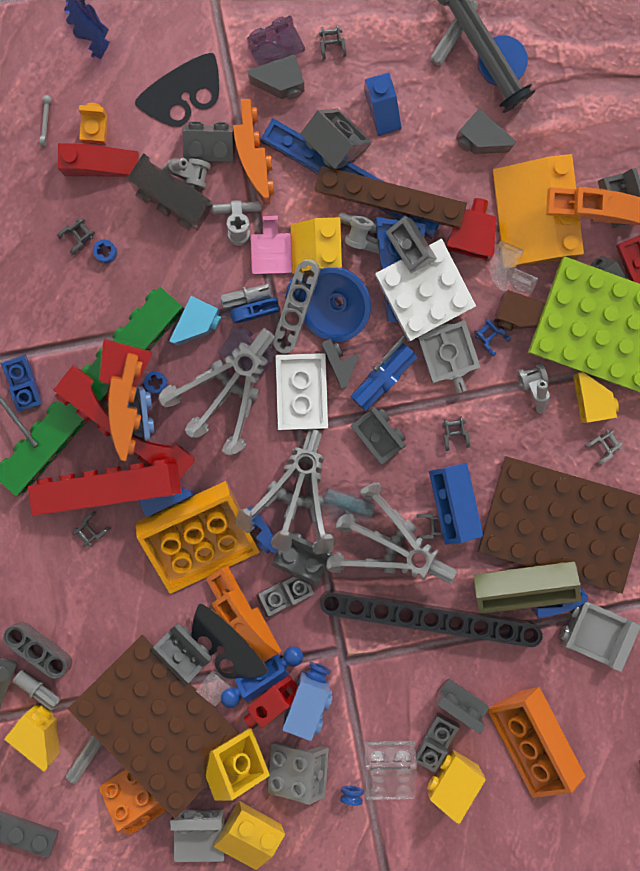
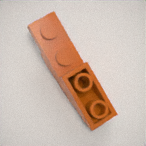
[233,99,274,204]
[546,187,640,225]
[108,353,142,461]
[206,566,282,662]

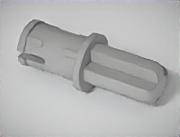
[221,283,271,309]
[12,669,60,710]

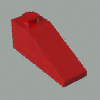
[58,143,139,177]

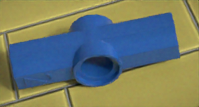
[350,343,417,411]

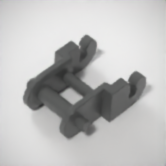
[319,25,346,60]
[57,219,95,255]
[442,416,470,451]
[73,511,111,547]
[416,513,443,539]

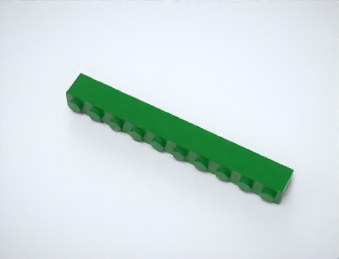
[0,287,185,496]

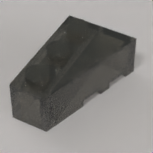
[127,153,213,231]

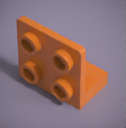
[99,769,167,836]

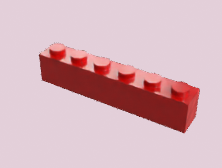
[28,459,182,516]

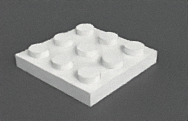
[374,239,476,342]

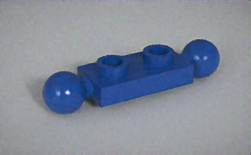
[220,646,303,708]

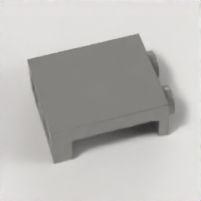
[560,601,640,672]

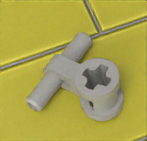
[161,158,211,190]
[212,200,262,246]
[338,212,377,249]
[517,363,550,414]

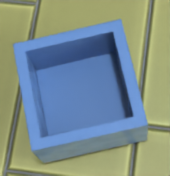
[282,671,333,741]

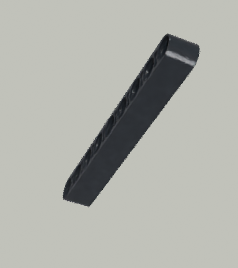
[320,590,543,647]

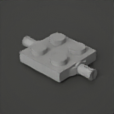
[417,320,481,394]

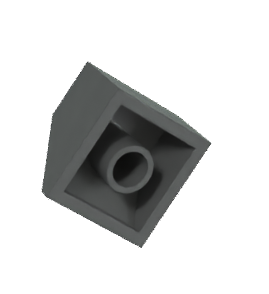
[300,108,372,169]

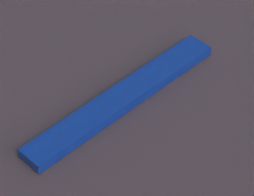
[260,118,440,239]

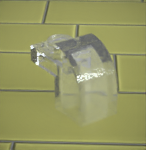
[489,241,538,293]

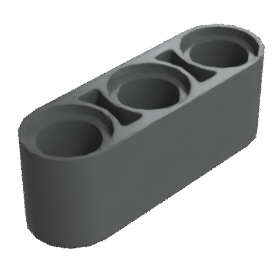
[3,622,72,679]

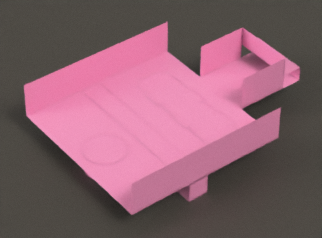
[251,216,292,274]

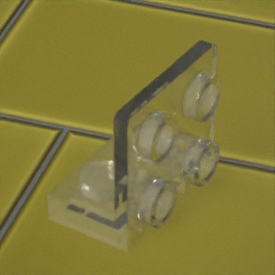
[364,741,417,800]

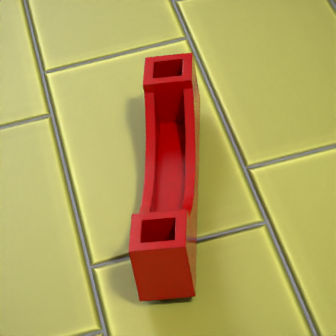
[53,364,195,479]

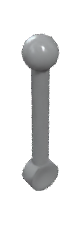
[39,95,52,147]

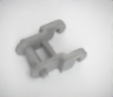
[585,429,624,465]

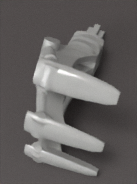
[159,328,276,455]
[235,429,335,555]
[327,481,458,584]

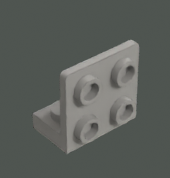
[268,743,329,805]
[170,810,225,862]

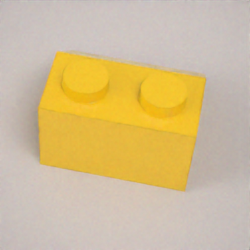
[290,217,342,275]
[4,703,60,772]
[206,728,270,801]
[427,749,486,824]
[213,801,285,870]

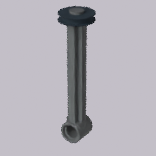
[437,0,535,113]

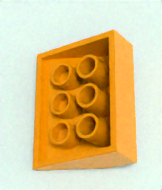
[492,154,584,268]
[135,481,260,594]

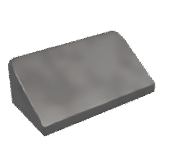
[386,216,437,273]

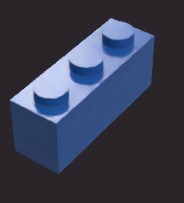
[429,463,483,544]

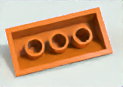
[488,687,586,798]

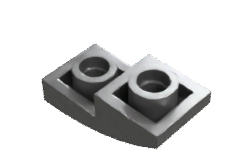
[256,576,314,617]
[413,712,459,773]

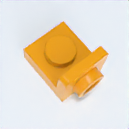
[78,103,108,144]

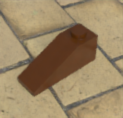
[493,290,545,331]

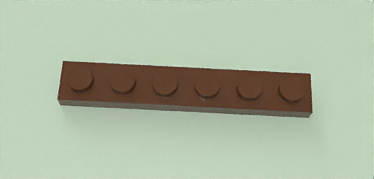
[315,166,467,229]

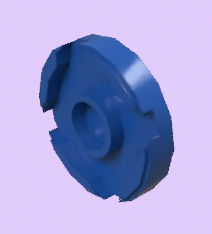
[478,35,528,87]

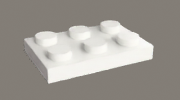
[276,353,328,430]

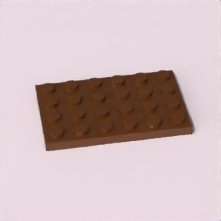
[478,456,640,594]
[67,635,239,819]

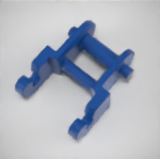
[474,319,511,356]

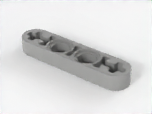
[273,259,320,353]

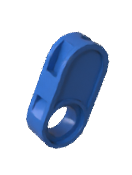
[230,298,280,324]

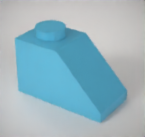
[170,296,222,346]

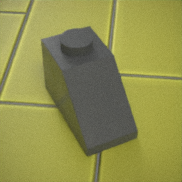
[247,54,305,99]
[456,109,516,154]

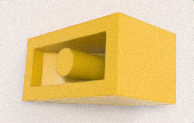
[573,372,619,423]

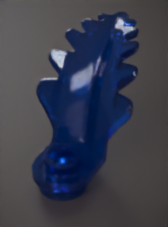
[64,0,110,60]

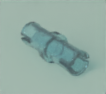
[323,488,375,518]

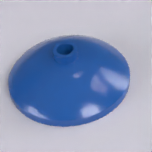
[299,267,371,342]

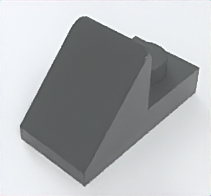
[321,339,359,390]

